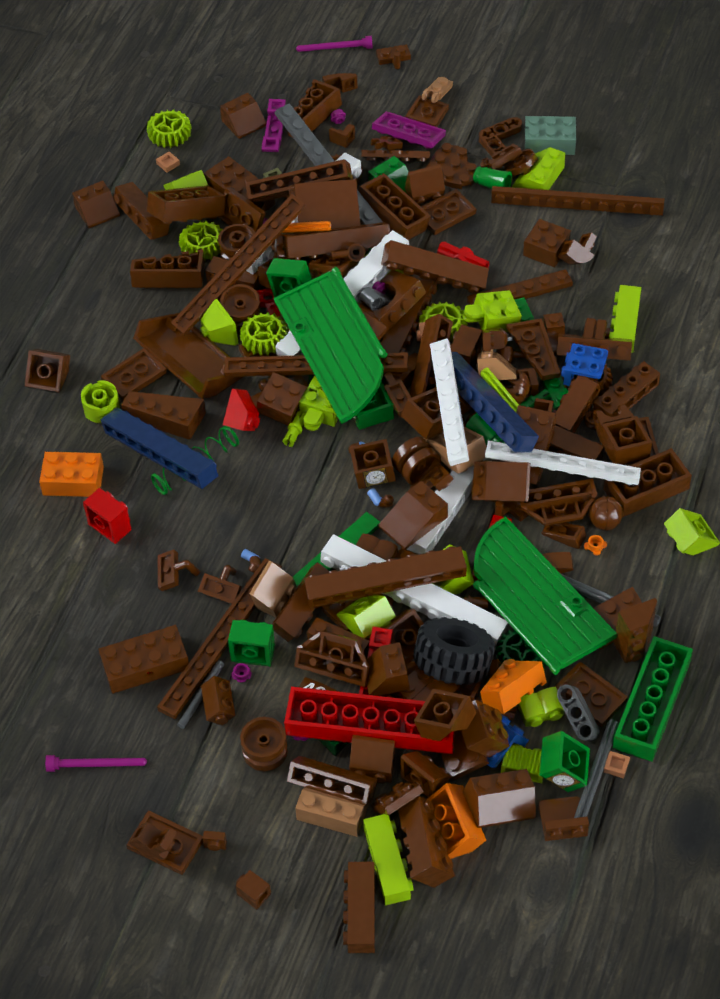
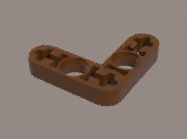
[479,117,522,166]

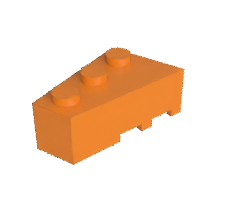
[480,659,547,714]

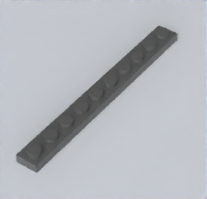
[275,103,382,225]

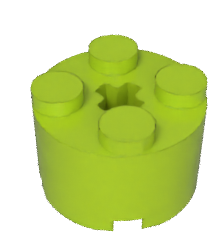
[81,380,120,423]

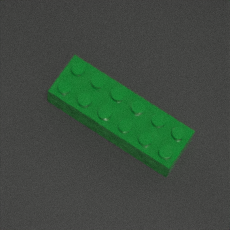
[613,636,693,762]

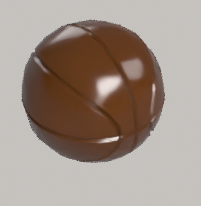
[589,496,623,530]

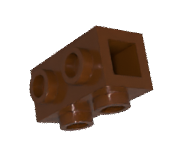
[201,676,236,725]

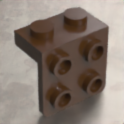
[539,796,589,841]

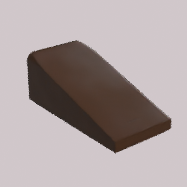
[541,522,586,549]

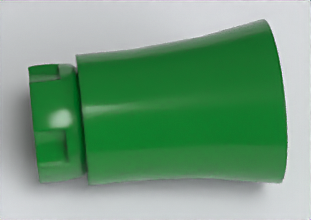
[473,166,512,189]
[465,413,506,446]

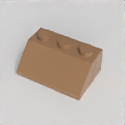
[477,349,516,380]
[295,787,370,837]

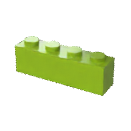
[609,285,641,353]
[363,814,414,906]

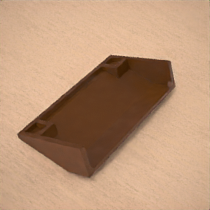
[133,313,244,399]

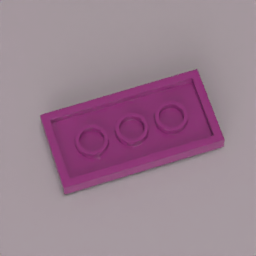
[372,111,446,148]

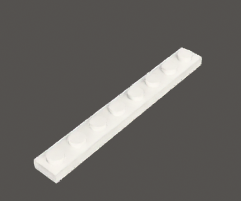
[430,339,469,466]
[485,440,641,485]

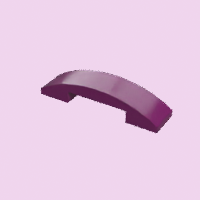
[261,99,286,152]

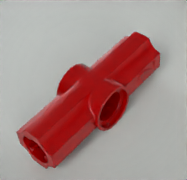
[437,241,489,268]

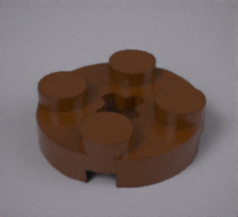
[504,149,538,177]

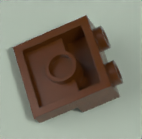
[309,254,357,279]

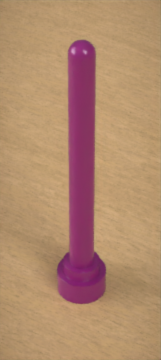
[296,36,373,52]
[45,755,147,772]

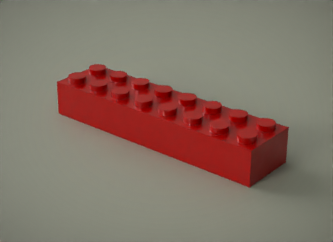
[284,687,456,754]

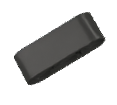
[359,287,392,311]
[557,685,600,741]

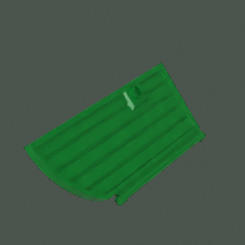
[273,267,388,424]
[473,516,617,675]

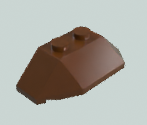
[519,479,597,526]
[294,631,369,687]

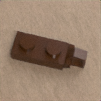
[384,372,411,417]

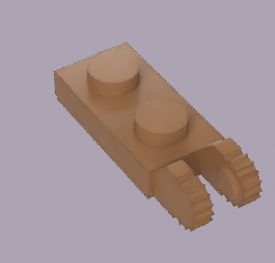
[422,77,453,103]

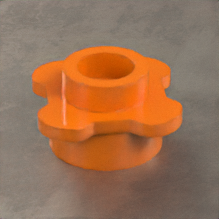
[584,535,607,555]

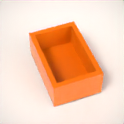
[39,452,104,497]

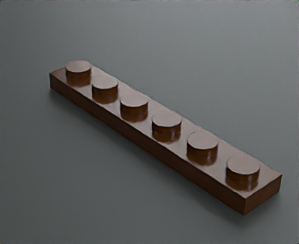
[467,269,573,305]

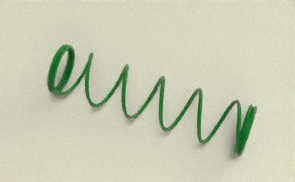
[151,426,239,495]

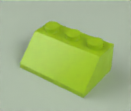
[512,147,565,190]

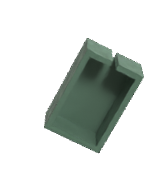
[525,116,576,155]

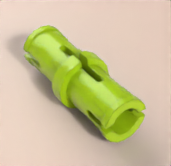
[283,411,305,447]

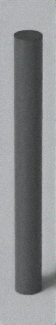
[177,660,225,729]

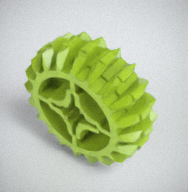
[147,109,192,148]
[179,221,223,261]
[419,301,467,343]
[240,312,289,356]

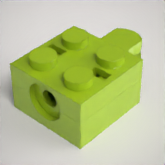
[463,290,522,332]
[299,375,338,431]

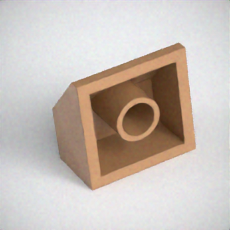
[249,561,296,618]

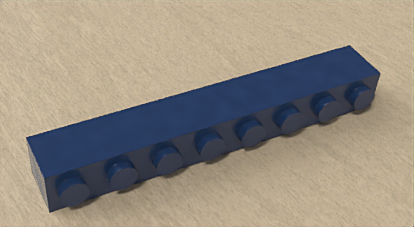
[451,352,539,452]
[100,407,218,489]

